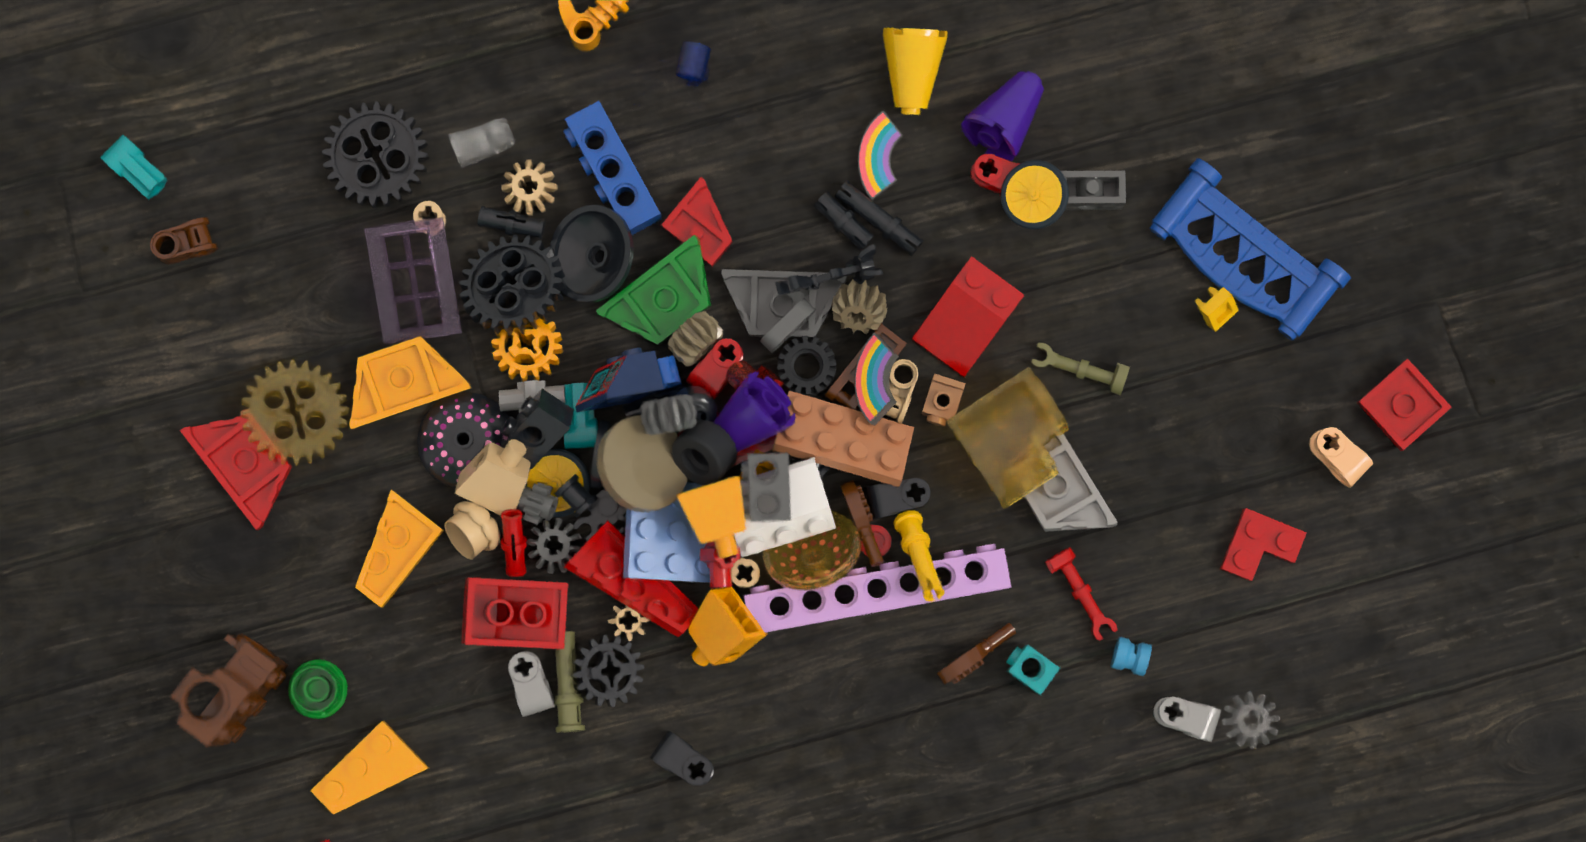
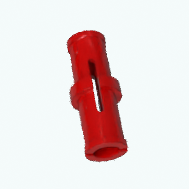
[500,509,527,577]

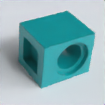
[1006,645,1060,695]

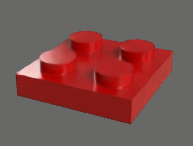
[1357,359,1452,451]

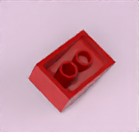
[912,256,1024,378]
[461,578,568,649]

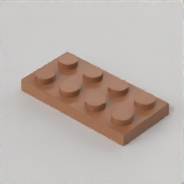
[772,391,914,487]

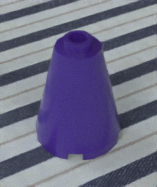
[961,71,1044,161]
[713,372,796,453]

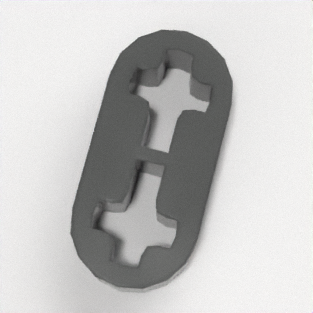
[760,298,816,353]

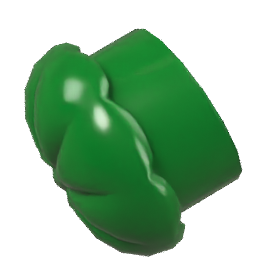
[288,659,348,719]

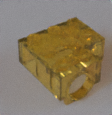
[947,367,1069,509]

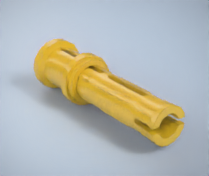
[893,510,944,602]

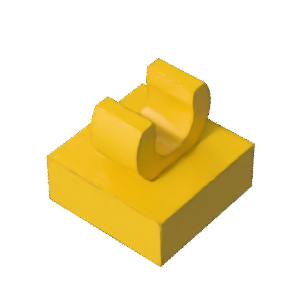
[1195,287,1239,332]

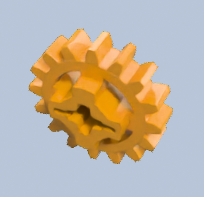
[491,318,563,382]

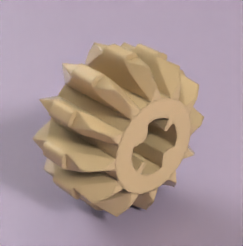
[501,160,557,216]

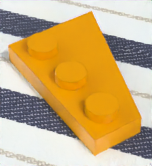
[355,490,444,608]
[311,721,429,814]

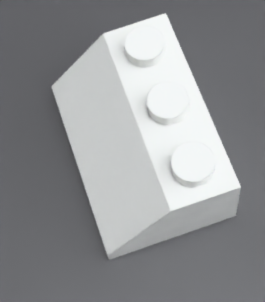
[734,458,836,557]

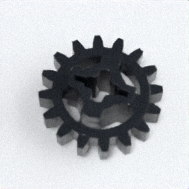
[571,635,644,707]

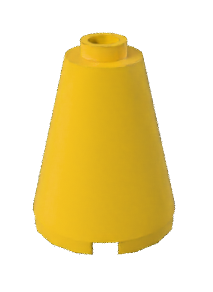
[883,28,947,115]

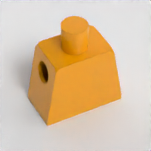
[677,476,746,558]
[689,587,766,666]

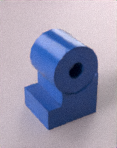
[656,356,682,393]

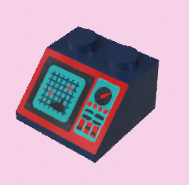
[575,348,664,413]

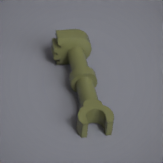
[1031,343,1130,395]

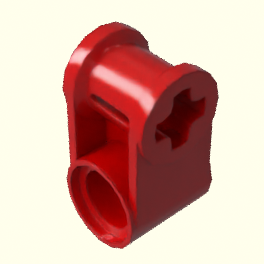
[971,153,1019,195]
[686,338,743,399]

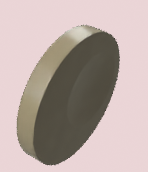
[597,416,687,513]

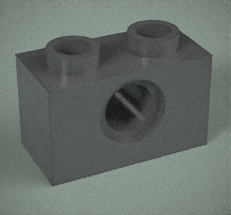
[1061,171,1126,210]

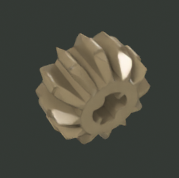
[831,279,887,335]
[668,311,723,366]

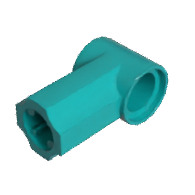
[100,134,168,200]
[564,383,598,449]

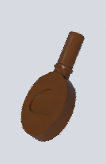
[840,480,884,567]
[936,623,1016,685]

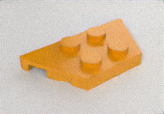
[349,336,471,429]

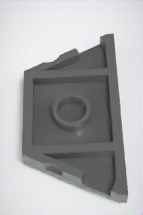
[721,269,847,338]

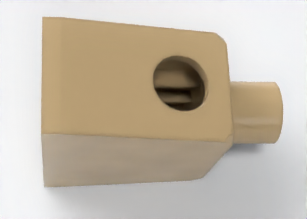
[455,439,531,516]

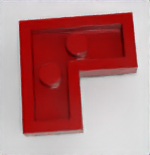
[1220,508,1306,581]

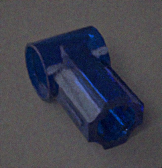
[675,41,711,87]

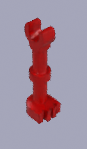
[1045,547,1117,641]

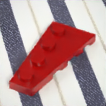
[564,521,699,637]

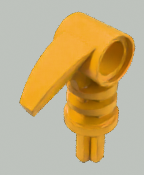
[558,0,629,51]

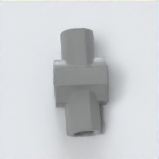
[499,380,565,412]

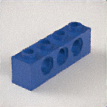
[563,101,662,235]

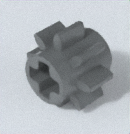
[518,482,558,525]

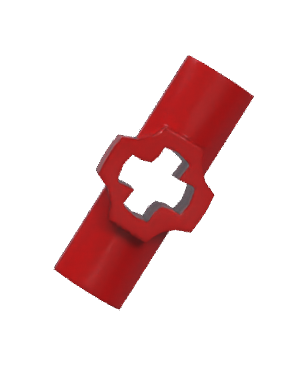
[700,540,740,588]

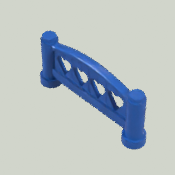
[1149,158,1351,341]

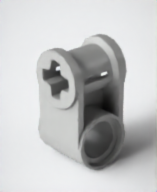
[509,651,555,717]
[1153,697,1221,742]

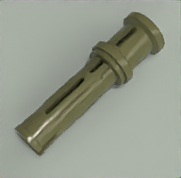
[554,632,585,733]

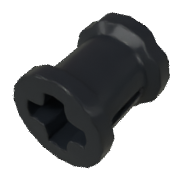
[554,474,598,518]

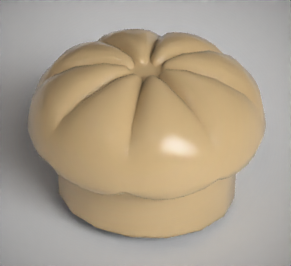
[445,501,501,560]

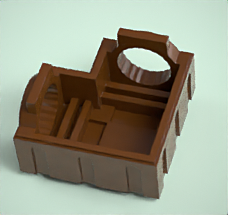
[171,633,289,747]

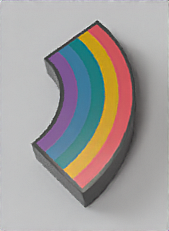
[858,111,903,201]
[855,333,899,426]

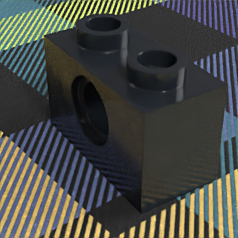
[500,388,574,469]

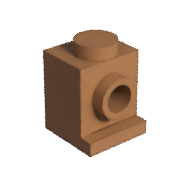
[921,374,966,427]

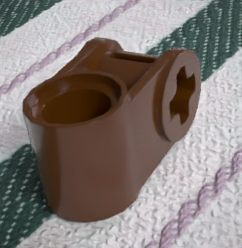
[150,217,218,264]

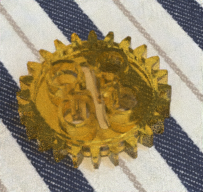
[241,359,349,466]

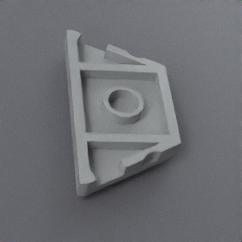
[1011,416,1118,532]

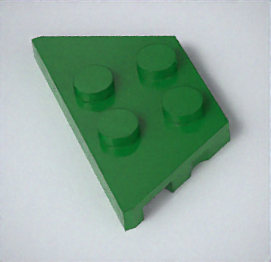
[596,235,711,345]

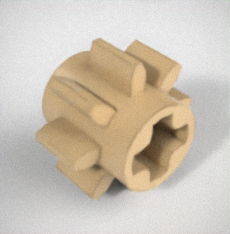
[608,606,650,641]

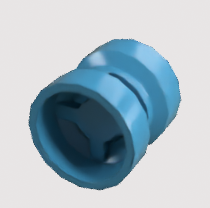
[1111,636,1152,676]

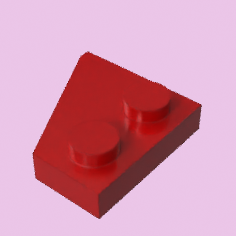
[661,177,733,267]

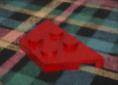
[180,414,292,530]

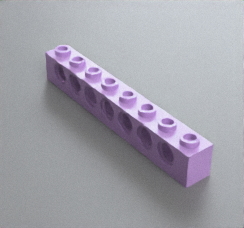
[744,544,1011,633]

